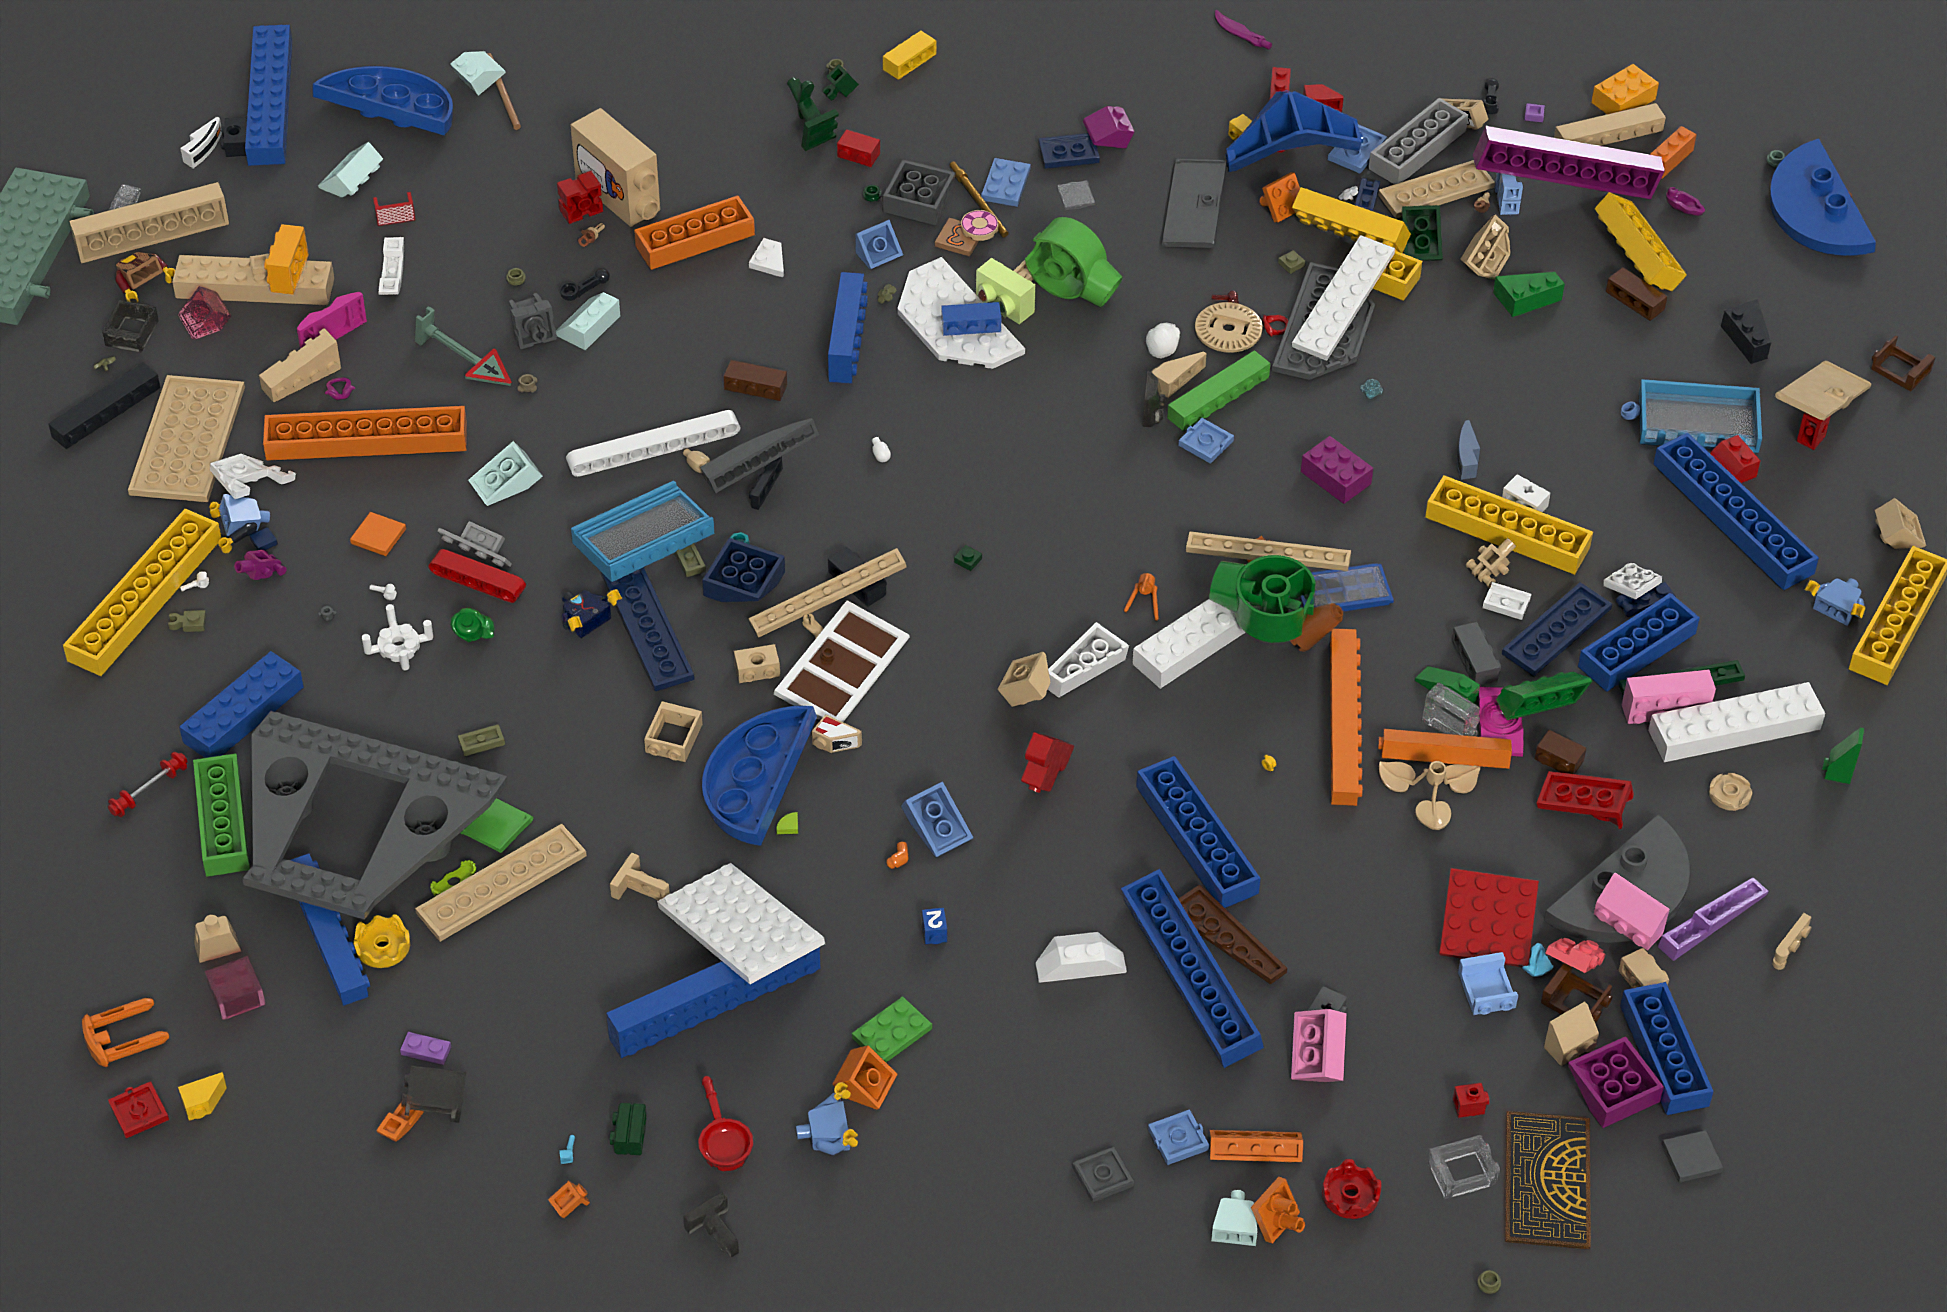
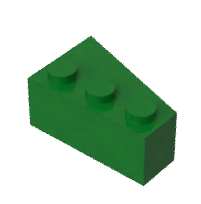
[1493,272,1565,317]

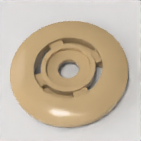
[1195,302,1262,353]

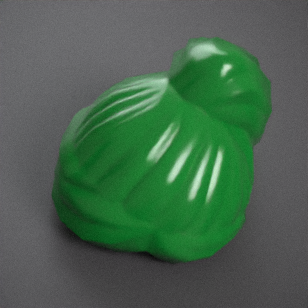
[450,608,495,643]

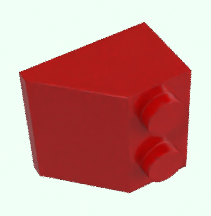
[1710,435,1760,483]

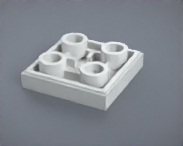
[1604,563,1662,599]

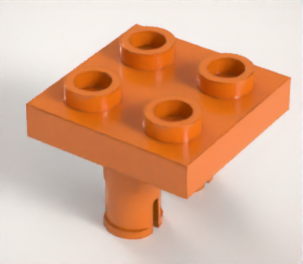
[1260,172,1300,222]
[1251,1177,1305,1244]

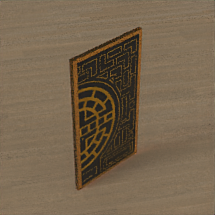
[1505,1111,1591,1249]

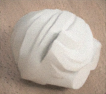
[1146,323,1180,359]

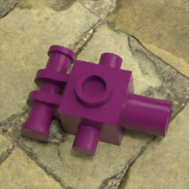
[234,550,287,580]

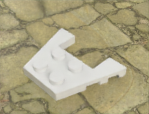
[210,454,296,499]

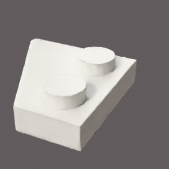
[749,238,784,277]

